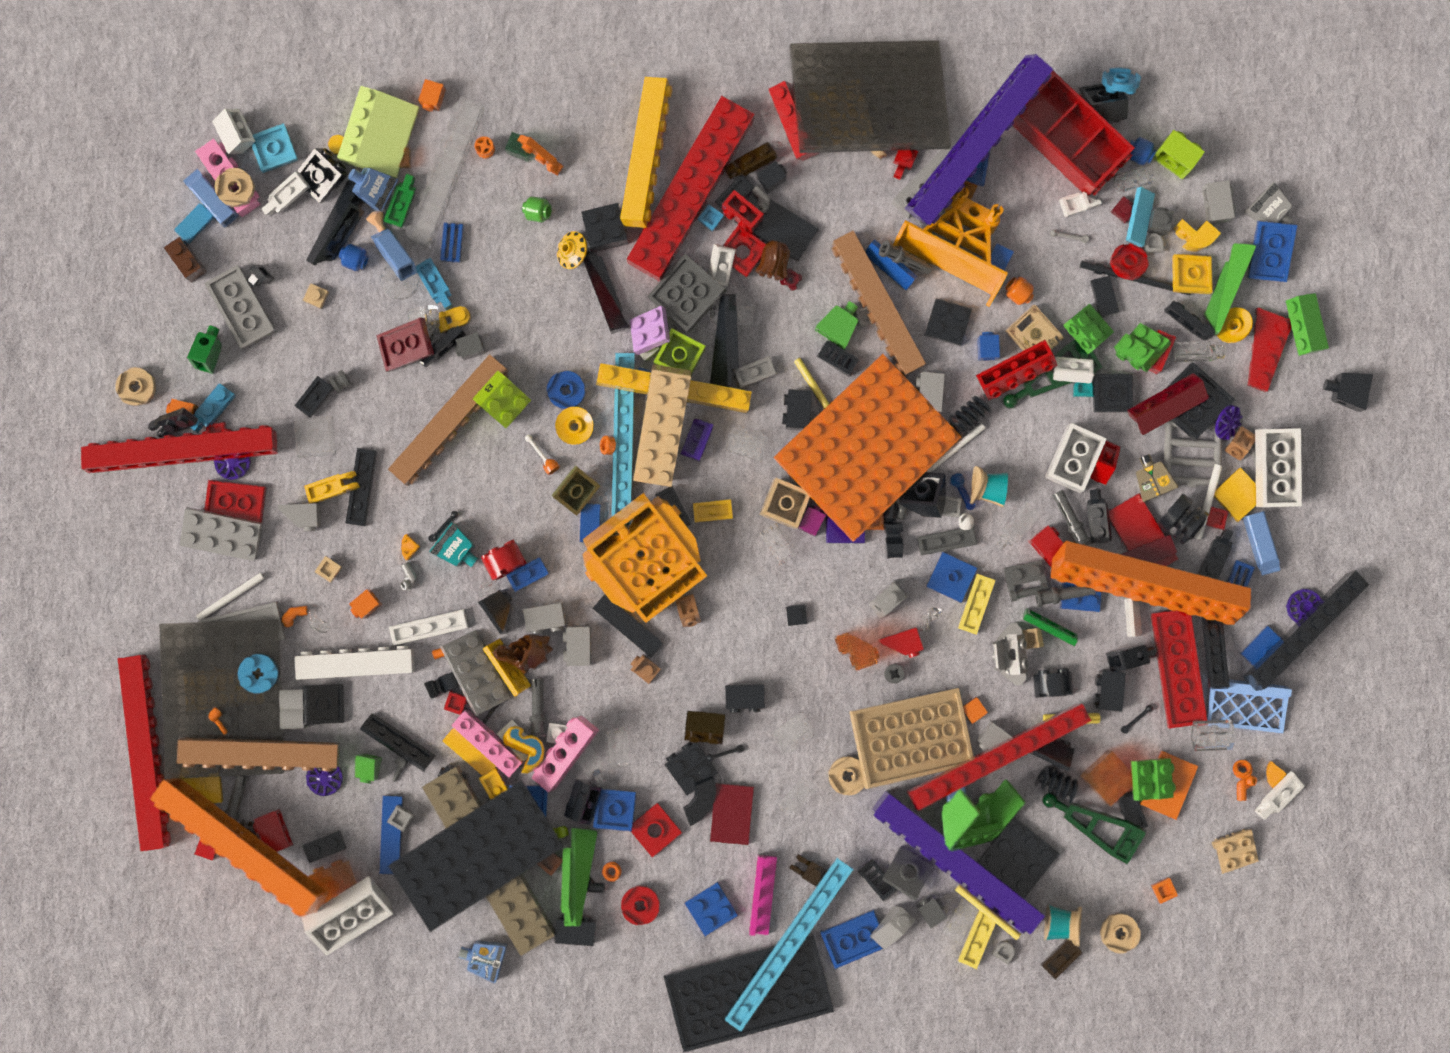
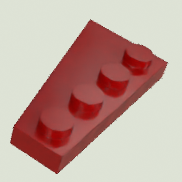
[1248,308,1291,392]

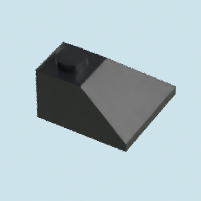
[1079,84,1129,122]
[900,472,946,518]
[478,589,513,635]
[1030,738,1075,771]

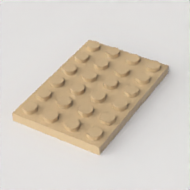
[849,688,973,789]

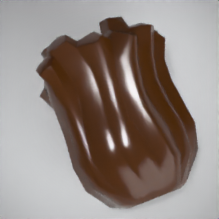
[755,240,790,281]

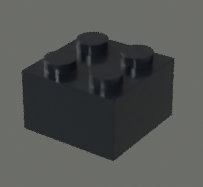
[581,203,628,253]

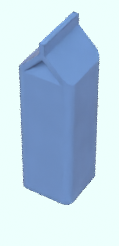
[183,169,239,228]
[371,228,417,281]
[1243,511,1280,576]

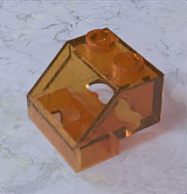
[834,633,880,671]

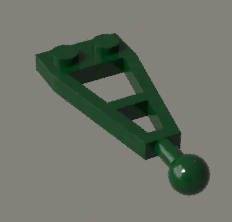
[1003,340,1102,409]
[1042,793,1147,865]

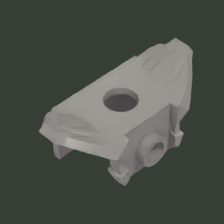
[992,623,1029,686]

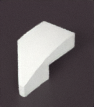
[1059,192,1102,218]

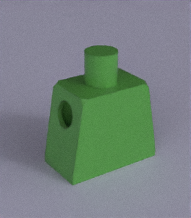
[815,301,858,350]

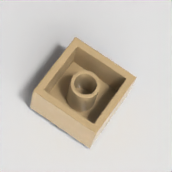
[759,478,810,529]

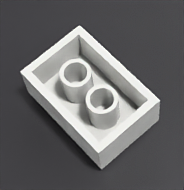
[1045,423,1107,493]

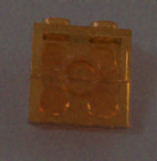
[309,859,356,905]

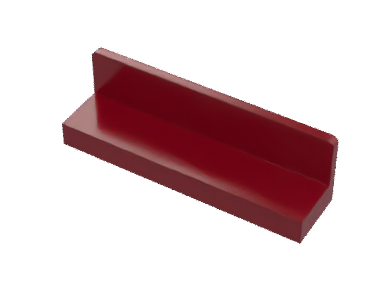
[1127,373,1209,435]

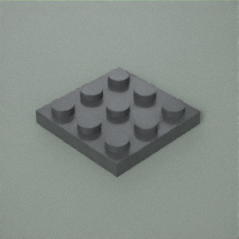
[647,254,727,333]

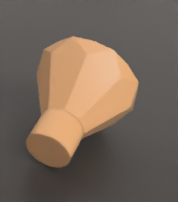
[366,211,386,232]

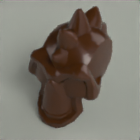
[493,634,553,674]

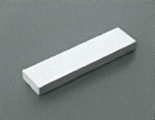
[389,609,469,646]

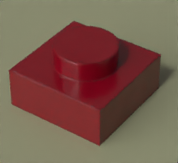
[1111,196,1133,223]

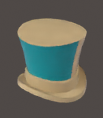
[970,466,1008,507]
[1044,904,1082,946]

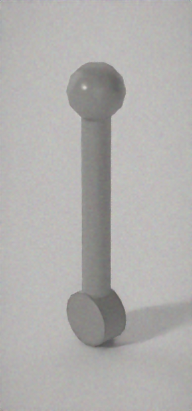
[1050,229,1089,243]

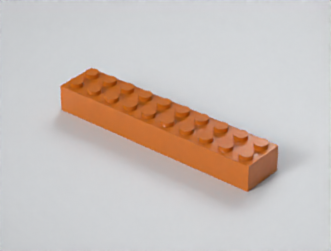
[1051,541,1251,625]
[150,778,330,917]

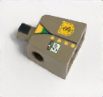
[1136,454,1179,502]

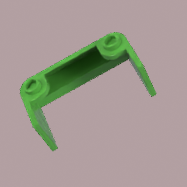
[942,779,1026,851]

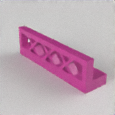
[749,854,777,936]

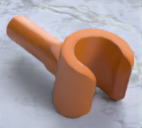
[209,707,228,735]

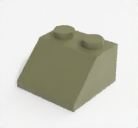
[551,465,600,516]

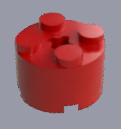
[481,539,527,581]

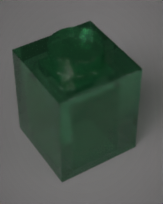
[505,132,534,162]

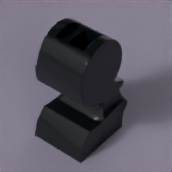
[884,522,904,559]
[424,672,460,700]

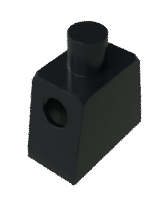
[1323,373,1373,412]
[1106,644,1156,671]

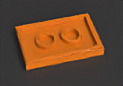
[1140,751,1198,820]

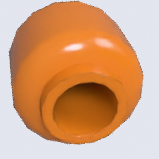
[1005,277,1034,305]

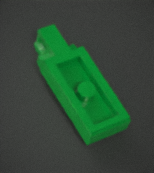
[384,174,416,228]

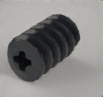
[949,396,992,437]
[1035,765,1079,803]

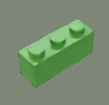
[1286,293,1329,356]

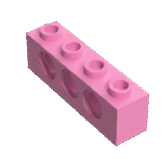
[195,139,261,217]
[451,709,525,777]
[531,715,599,793]

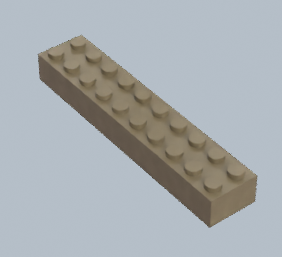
[422,765,556,956]

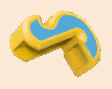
[503,726,545,774]

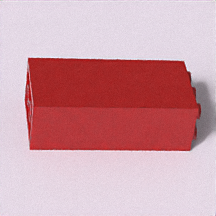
[1013,70,1134,196]

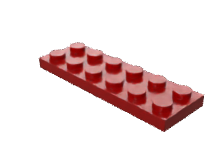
[1151,610,1208,729]

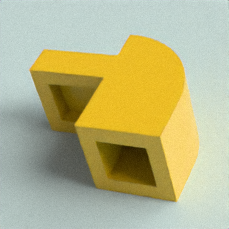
[1173,219,1221,252]

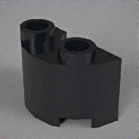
[1033,668,1073,698]

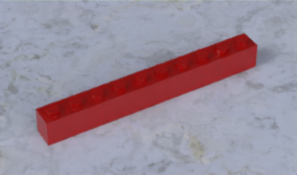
[81,425,278,473]
[117,655,171,852]
[907,703,1091,810]

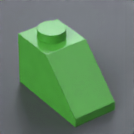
[355,753,382,784]

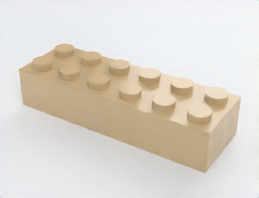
[633,364,691,487]

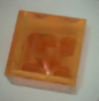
[1080,750,1133,806]

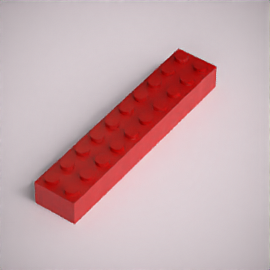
[627,96,755,282]

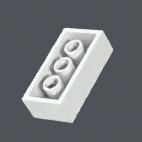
[1255,429,1302,507]
[302,876,393,956]

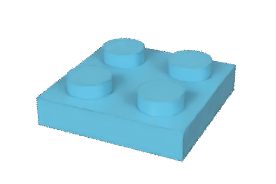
[252,123,298,173]

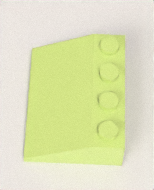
[337,86,420,178]

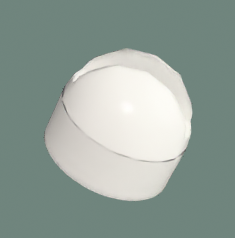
[959,513,974,530]

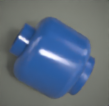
[1129,137,1156,165]
[339,244,369,272]

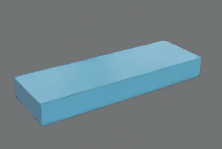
[1126,187,1155,247]

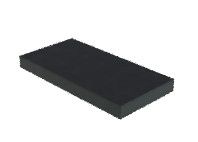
[734,193,819,262]

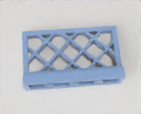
[1206,679,1292,733]

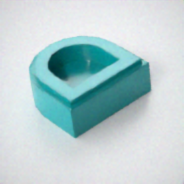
[1073,382,1093,397]

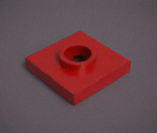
[723,226,766,278]
[631,802,682,858]

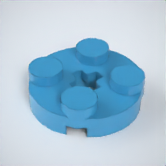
[1101,68,1141,94]
[238,654,279,693]

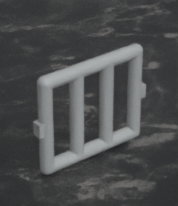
[1164,420,1222,487]

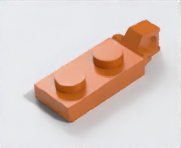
[517,135,564,176]

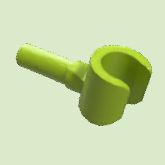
[553,826,569,838]

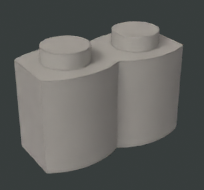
[279,689,307,729]

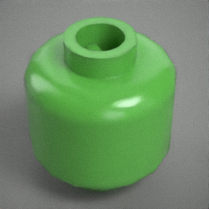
[522,196,552,223]

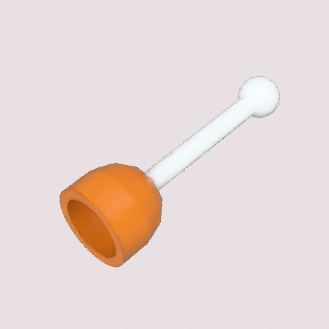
[525,434,560,475]

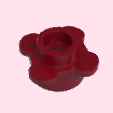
[780,268,802,291]

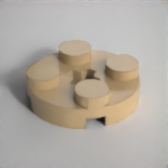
[215,168,255,207]
[115,367,156,406]
[828,756,865,795]
[1100,913,1141,954]

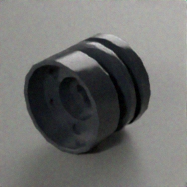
[1157,493,1209,545]

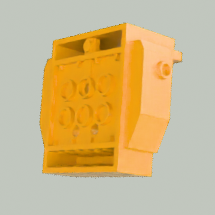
[582,493,707,623]

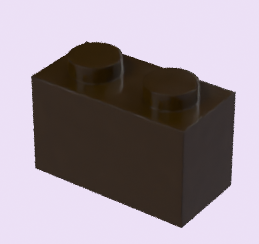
[684,711,726,745]

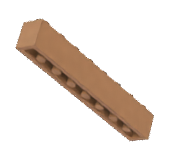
[831,230,926,376]
[388,354,509,486]
[177,738,340,771]

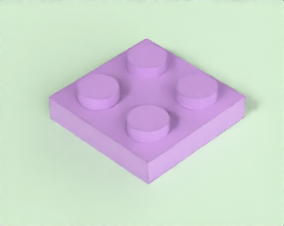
[630,306,670,355]

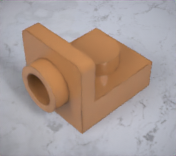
[1225,426,1255,461]
[675,594,701,627]
[630,655,661,684]

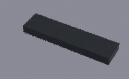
[345,448,377,527]
[592,594,663,658]
[1202,617,1230,689]
[360,713,436,772]

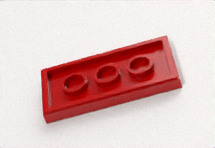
[1109,493,1178,566]

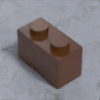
[164,237,207,283]

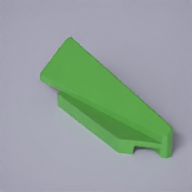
[1204,243,1256,336]
[561,828,597,926]

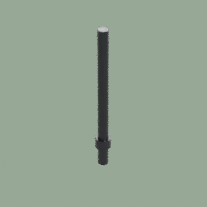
[1079,260,1191,296]

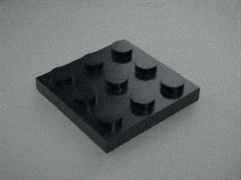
[1165,362,1236,441]
[977,817,1060,899]

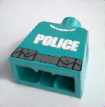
[429,522,478,568]

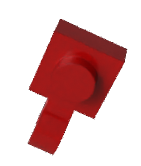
[893,144,918,180]

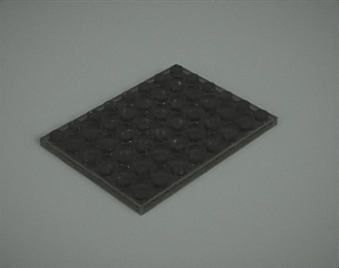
[789,40,951,153]
[159,619,285,779]

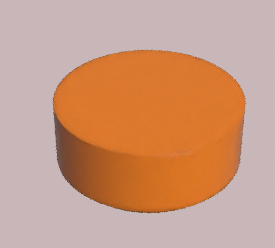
[600,436,616,455]

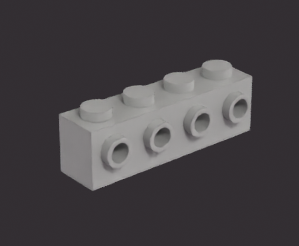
[892,145,951,218]

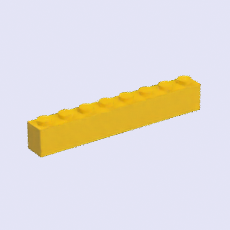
[620,77,672,228]
[596,363,752,413]

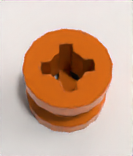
[474,136,495,159]

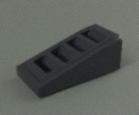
[817,341,860,377]
[858,859,898,902]

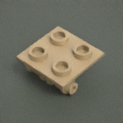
[1212,829,1259,874]

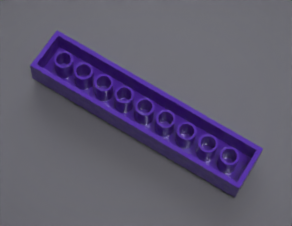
[904,54,1053,225]
[872,791,1045,935]

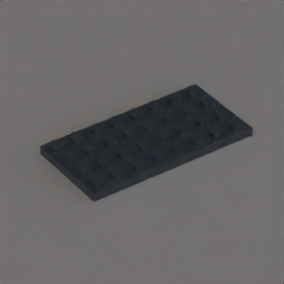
[388,780,564,932]
[663,934,834,1053]

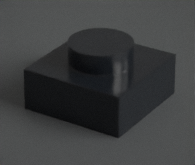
[786,605,807,626]

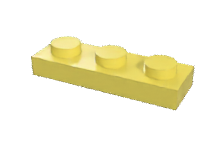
[958,574,995,635]
[958,910,999,969]

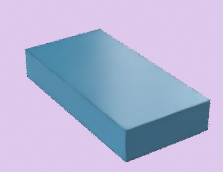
[174,203,215,244]

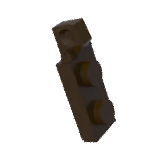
[725,142,778,180]

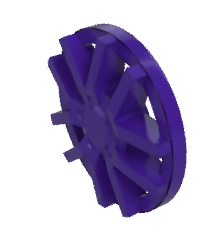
[1215,405,1243,440]
[214,457,251,480]
[1286,589,1321,623]
[306,766,343,796]

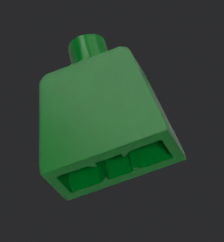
[187,325,222,374]

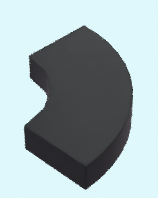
[683,776,716,826]

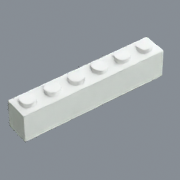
[295,646,415,680]

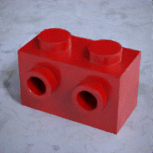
[722,190,764,233]

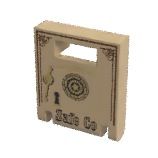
[1005,304,1064,351]

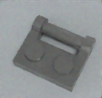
[1003,560,1049,602]

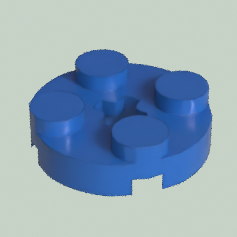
[547,371,585,409]

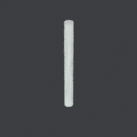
[926,423,985,472]
[1194,464,1222,540]
[196,572,265,622]

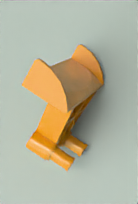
[893,188,1008,307]

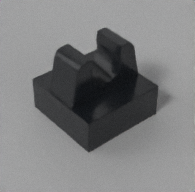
[248,264,274,286]

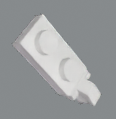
[262,171,310,216]
[1255,771,1304,820]

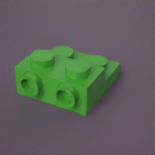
[1063,303,1114,354]
[1114,323,1171,372]
[1131,758,1176,801]

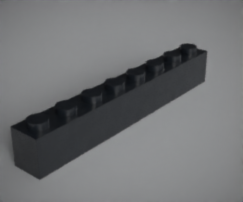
[1243,571,1369,691]

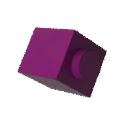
[798,505,826,537]

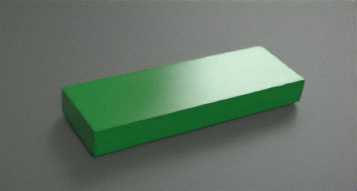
[1023,608,1078,647]

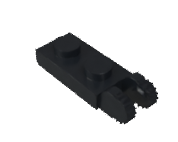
[1164,300,1215,341]
[148,408,198,438]

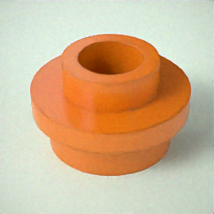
[1233,760,1253,779]
[602,862,622,881]

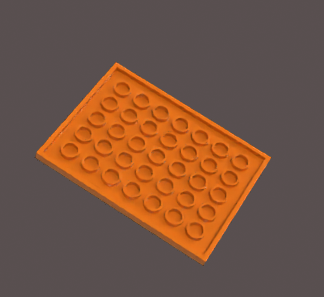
[773,354,961,541]

